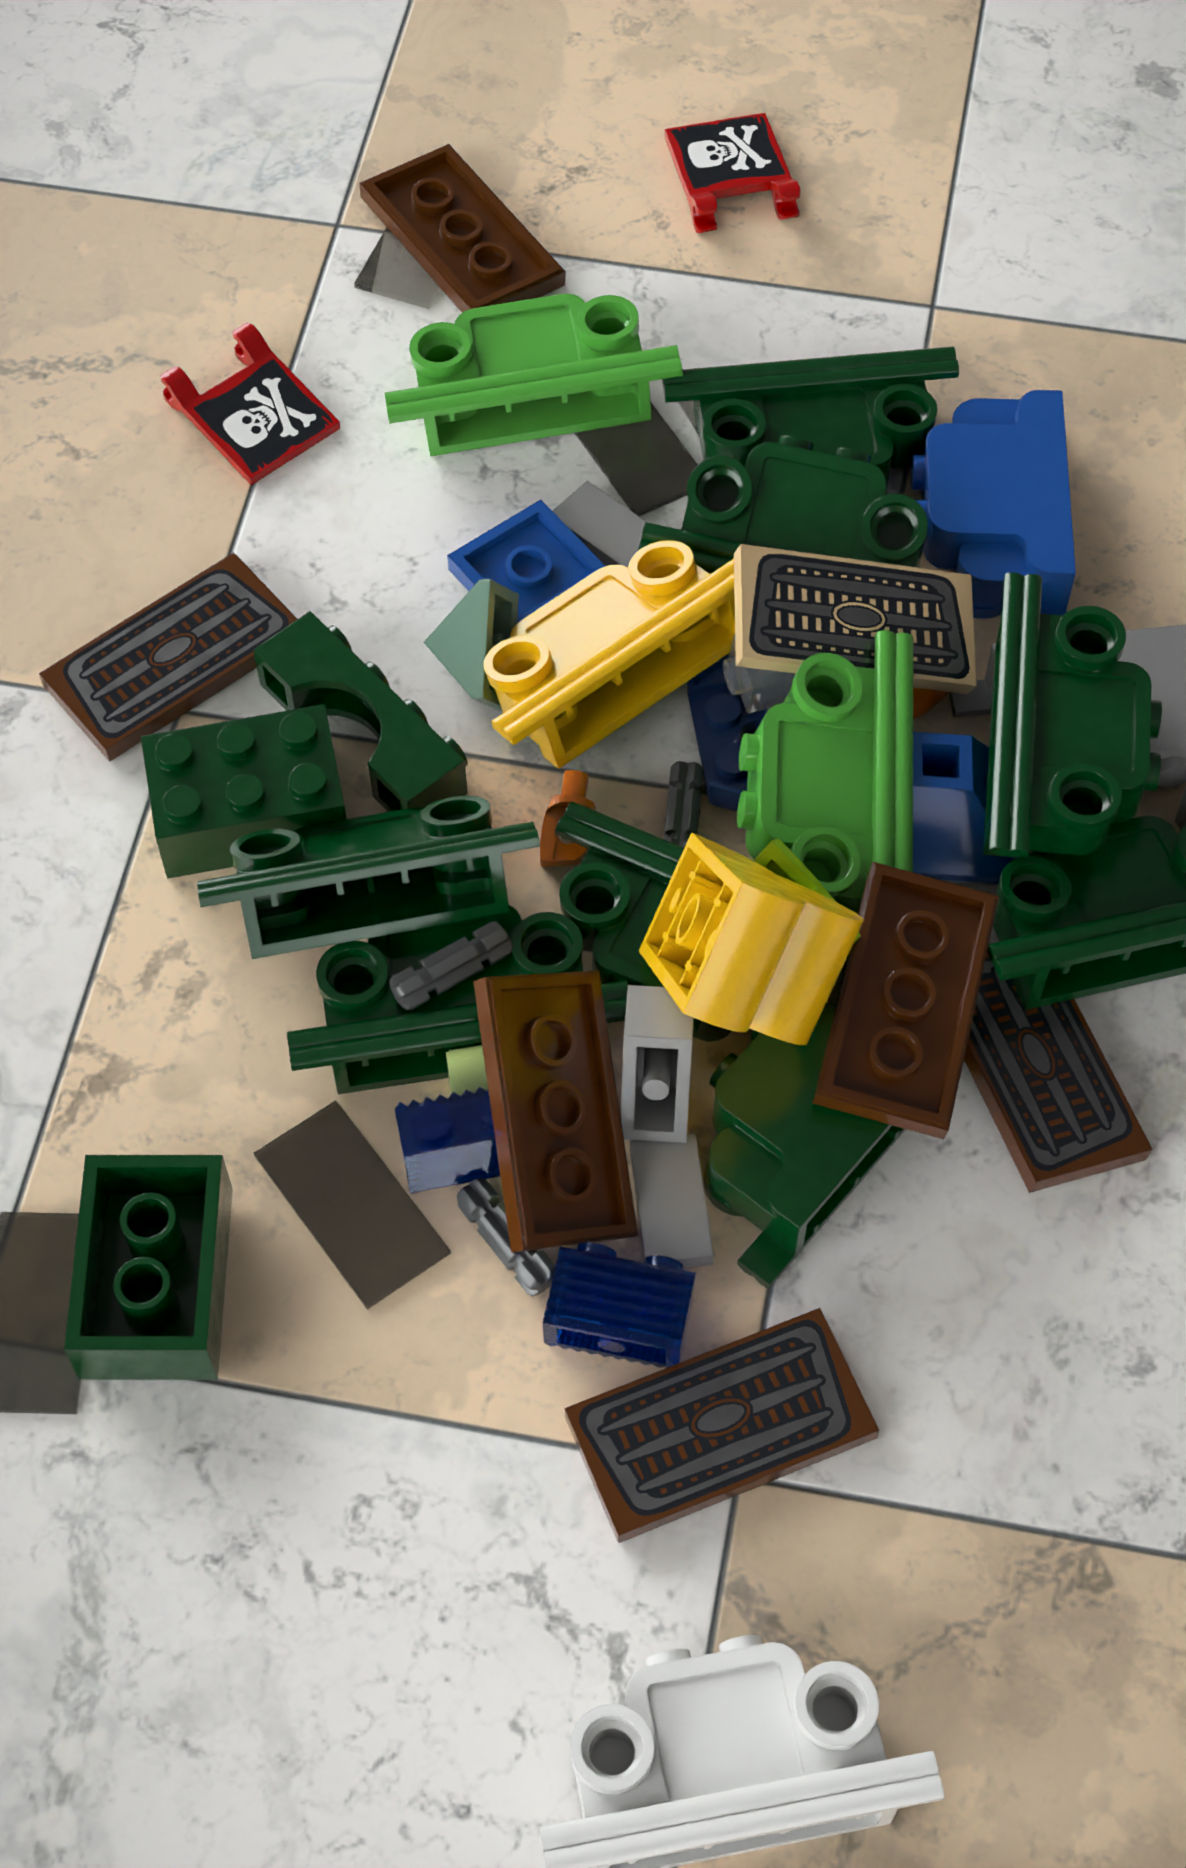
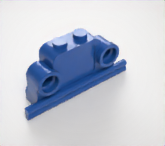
[911,390,1076,619]

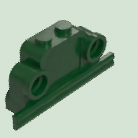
[662,346,959,488]
[638,436,928,574]
[983,572,1162,858]
[197,796,540,959]
[555,801,848,1042]
[987,816,1186,1010]
[287,905,628,1095]
[704,1002,906,1288]

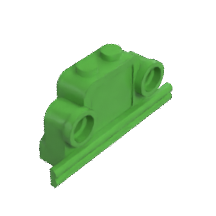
[384,294,683,457]
[737,630,913,914]

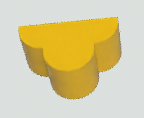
[639,832,864,1045]

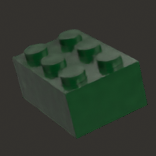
[141,704,347,879]
[64,1155,233,1380]

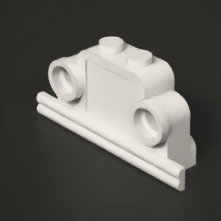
[540,1635,944,1868]

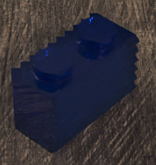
[395,1086,500,1194]
[543,1242,696,1368]

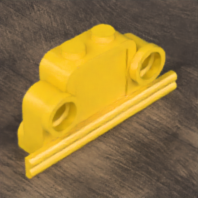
[484,540,735,769]

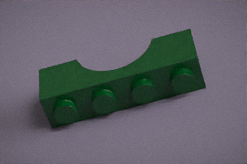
[253,611,468,812]

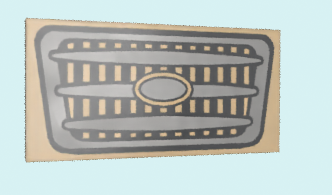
[734,544,977,694]

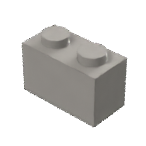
[621,985,693,1143]

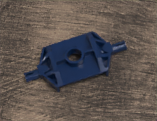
[687,649,795,812]

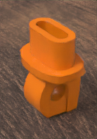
[540,770,596,867]

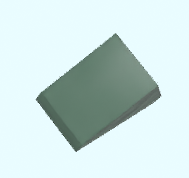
[423,579,519,711]

